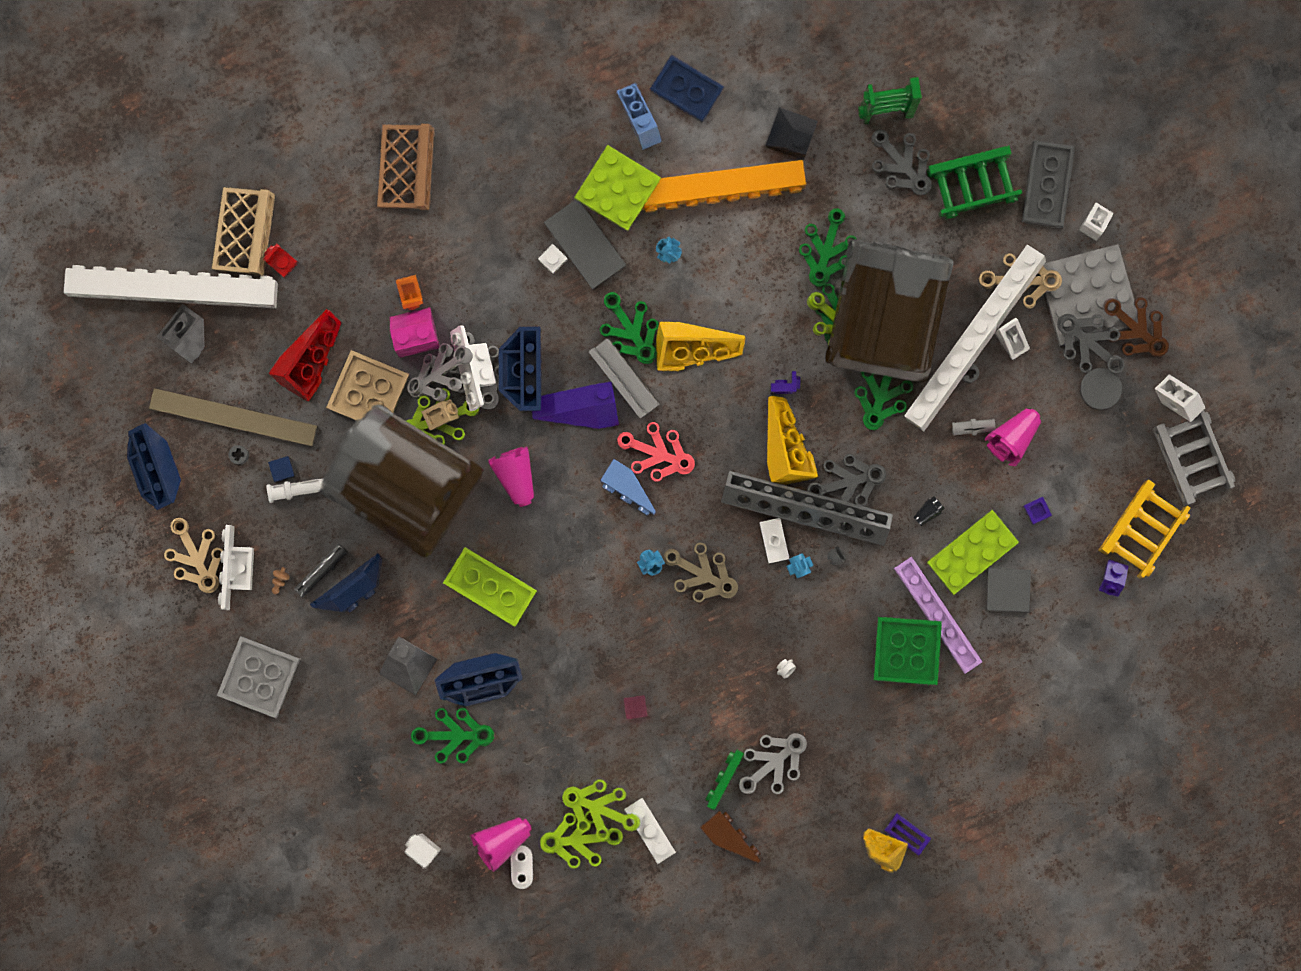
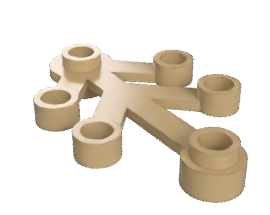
[979,254,1062,308]
[164,518,224,593]

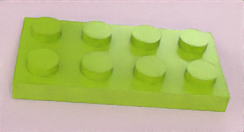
[926,510,1019,595]
[443,547,537,627]

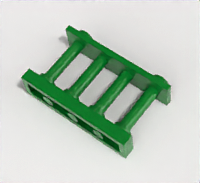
[858,77,922,125]
[927,146,1022,219]

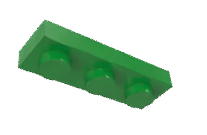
[705,749,744,810]

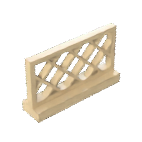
[212,187,275,276]

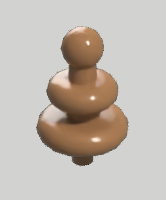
[272,567,290,594]

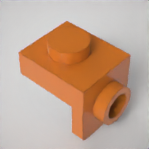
[396,275,423,310]

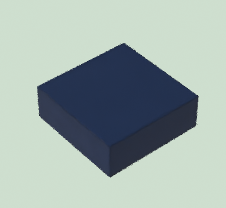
[268,456,295,483]

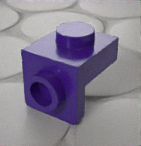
[1099,560,1129,597]

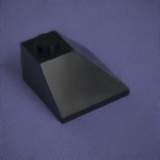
[765,107,818,160]

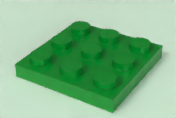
[874,617,942,685]

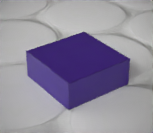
[1023,497,1052,525]

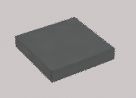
[986,568,1031,612]

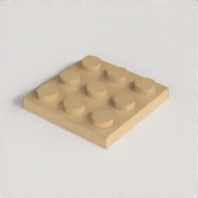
[326,350,410,421]

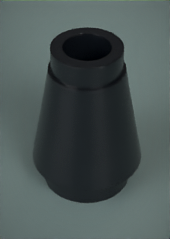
[914,496,945,526]

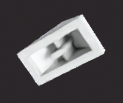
[1079,203,1114,241]
[994,318,1030,360]

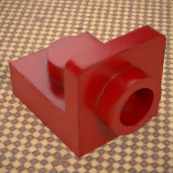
[263,244,298,278]

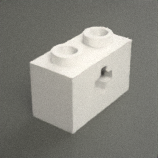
[1155,374,1205,422]
[405,833,441,868]

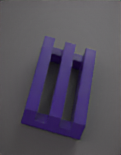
[884,813,931,856]

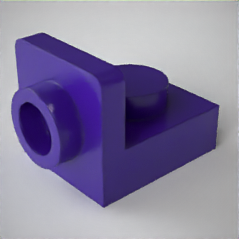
[770,371,800,394]

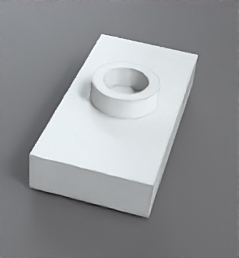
[759,518,789,564]

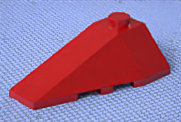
[269,309,341,401]

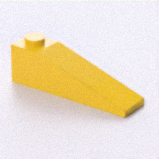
[656,322,746,371]
[767,396,818,485]
[863,828,908,872]

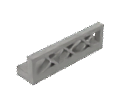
[589,338,659,418]

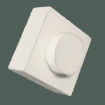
[538,244,568,274]

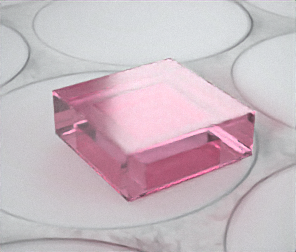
[624,695,647,719]

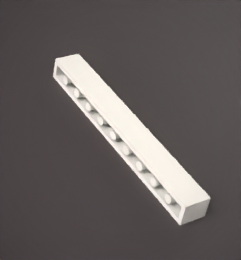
[905,245,1046,432]
[64,265,278,308]

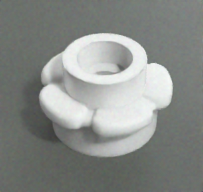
[777,659,796,679]

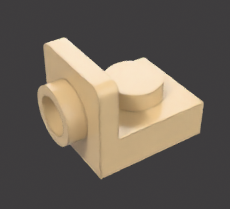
[422,399,459,431]

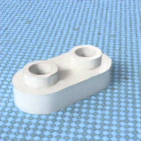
[511,846,533,889]

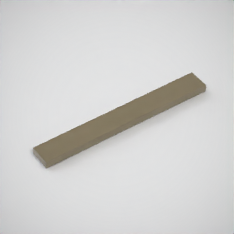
[149,388,318,447]

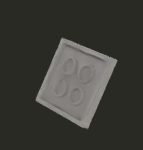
[217,636,300,718]

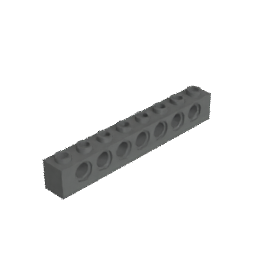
[721,471,893,546]

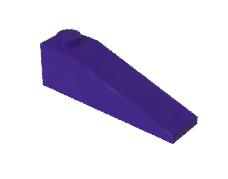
[532,382,619,429]

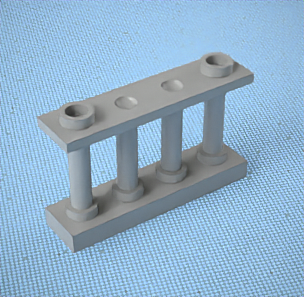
[1152,410,1235,506]

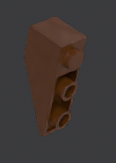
[700,811,761,863]

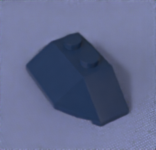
[499,327,542,411]
[127,423,181,510]
[310,553,382,613]
[435,653,523,707]

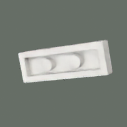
[624,798,676,863]

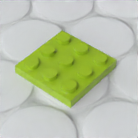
[574,145,661,232]

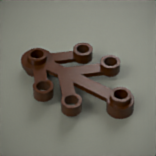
[1103,297,1169,357]

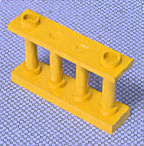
[1099,479,1191,579]

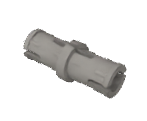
[952,419,996,436]

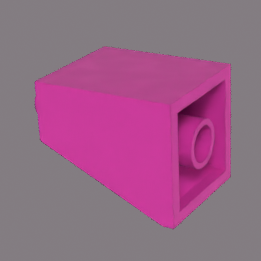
[390,307,440,358]

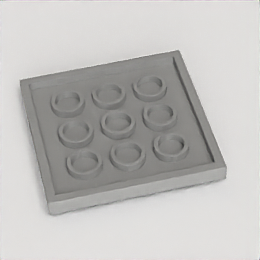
[1039,244,1138,346]

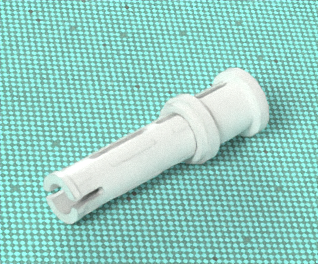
[267,478,323,503]

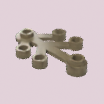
[663,542,738,603]

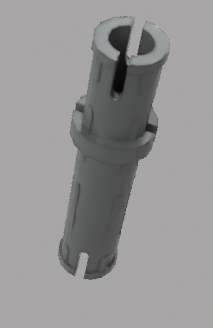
[294,543,348,598]

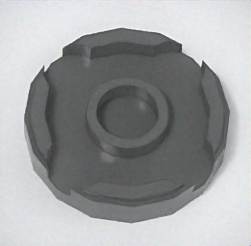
[1079,368,1122,410]

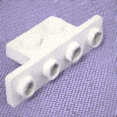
[450,326,496,411]
[218,525,254,610]

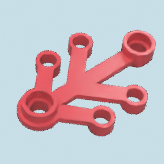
[617,422,695,482]

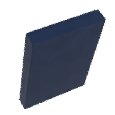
[650,55,724,123]

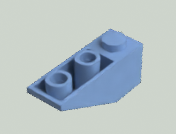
[617,83,662,150]
[600,459,656,516]

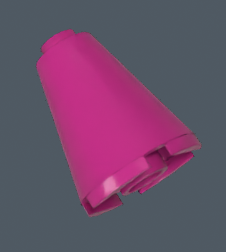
[985,409,1041,466]
[488,446,534,507]
[470,817,532,872]

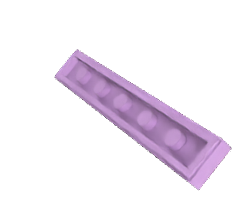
[894,557,982,674]

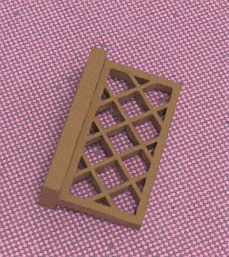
[377,124,434,210]

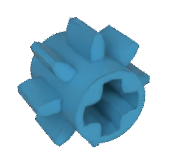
[656,237,682,264]
[637,550,665,576]
[787,553,814,579]

